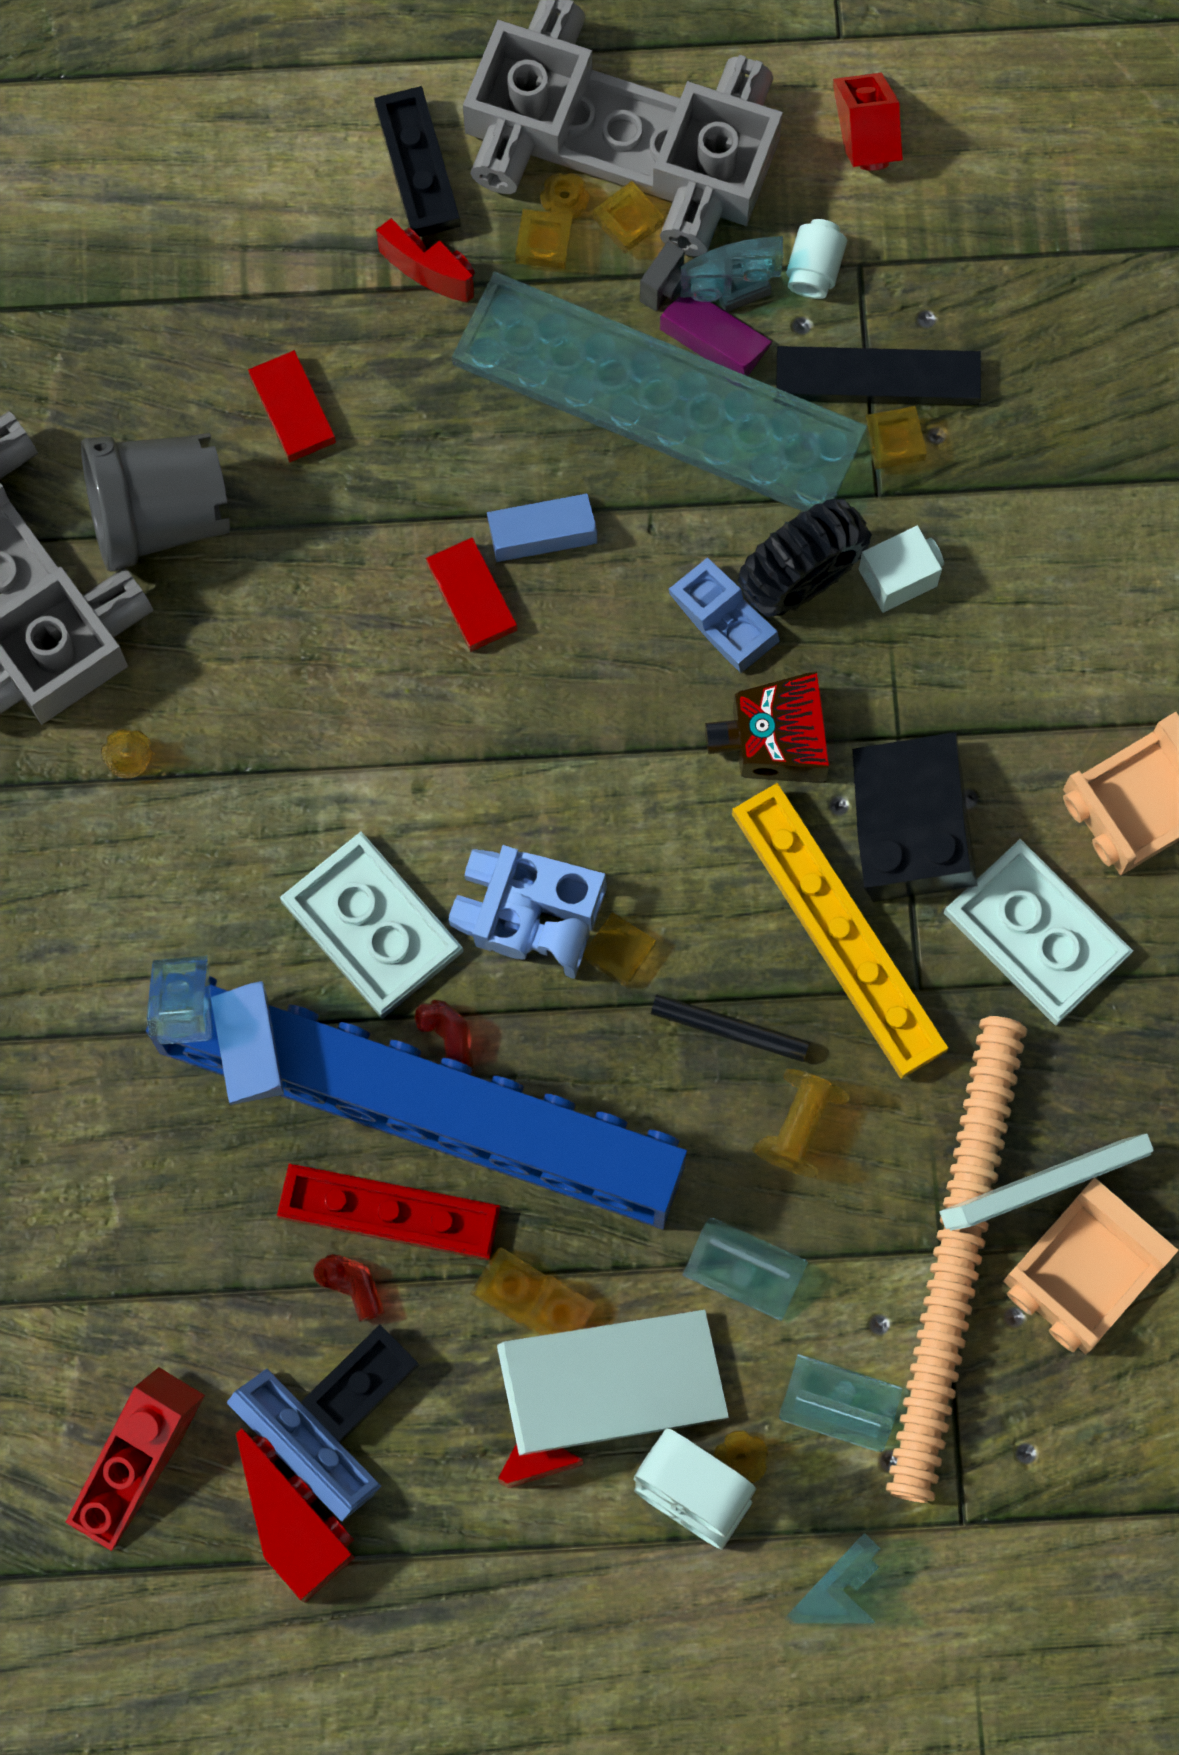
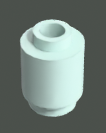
[786,219,847,299]

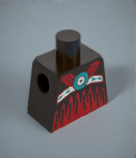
[705,672,829,783]

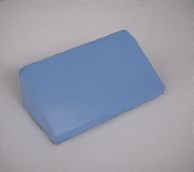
[487,494,597,562]
[211,981,284,1105]

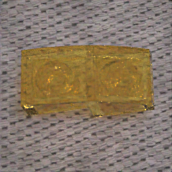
[470,1247,597,1336]

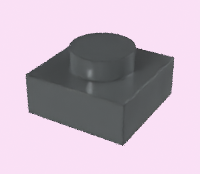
[640,241,687,312]

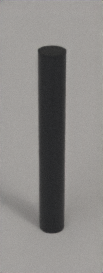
[651,994,810,1062]

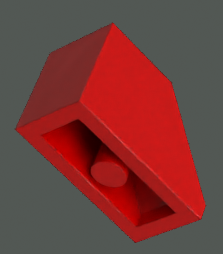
[833,72,903,171]

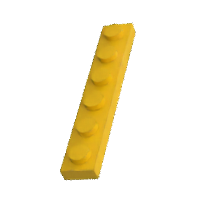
[732,783,948,1079]

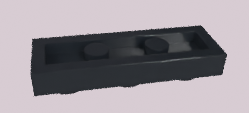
[374,86,461,237]

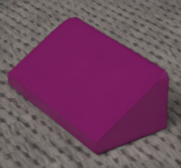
[660,288,772,383]

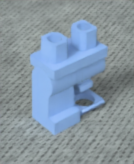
[448,845,607,979]

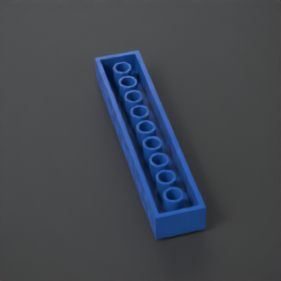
[146,969,687,1230]

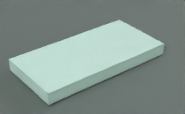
[497,1310,729,1456]

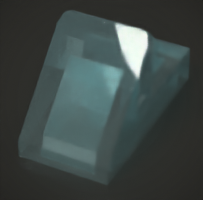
[147,956,213,1044]
[785,1533,881,1626]

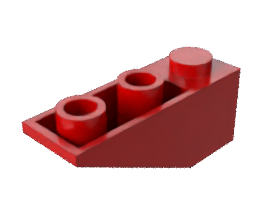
[65,1367,205,1551]
[235,1428,355,1603]

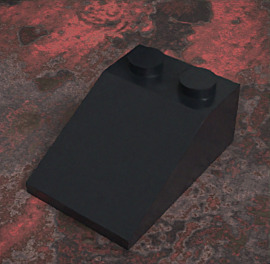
[852,732,978,902]

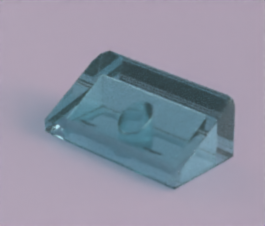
[682,1217,808,1321]
[779,1354,903,1452]

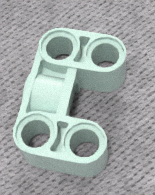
[633,1428,756,1550]

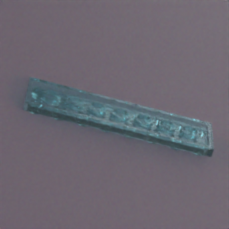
[452,271,867,512]

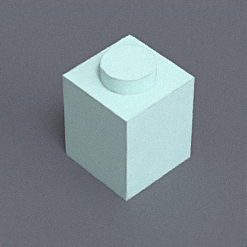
[858,525,944,613]

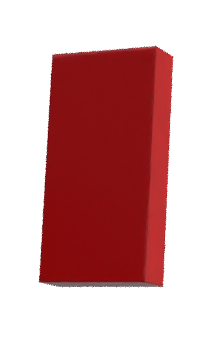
[248,350,336,463]
[426,537,517,652]

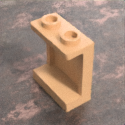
[1063,712,1179,875]
[1003,1178,1179,1355]

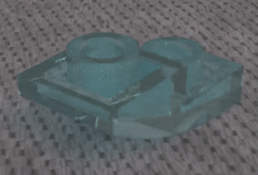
[680,236,783,302]

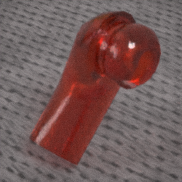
[415,999,474,1069]
[313,1254,385,1322]

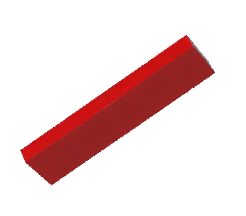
[277,1163,501,1261]

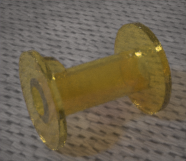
[752,1069,850,1178]

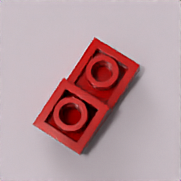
[376,218,475,303]

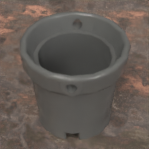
[81,432,230,572]

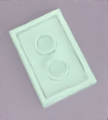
[279,831,464,1019]
[944,839,1133,1026]

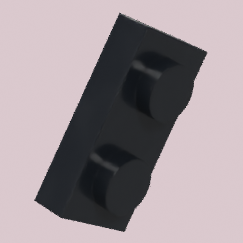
[301,1324,419,1443]

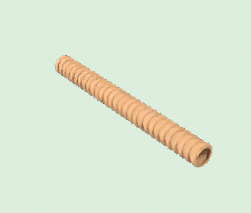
[886,1016,1027,1503]

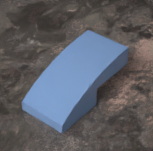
[669,557,780,673]

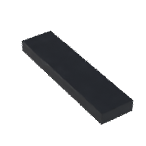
[776,346,981,405]

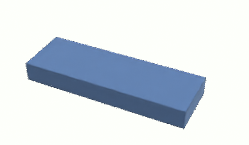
[227,1369,381,1522]

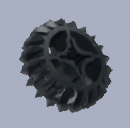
[738,499,872,617]

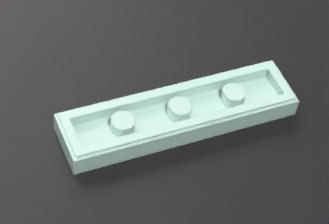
[939,1133,1154,1231]

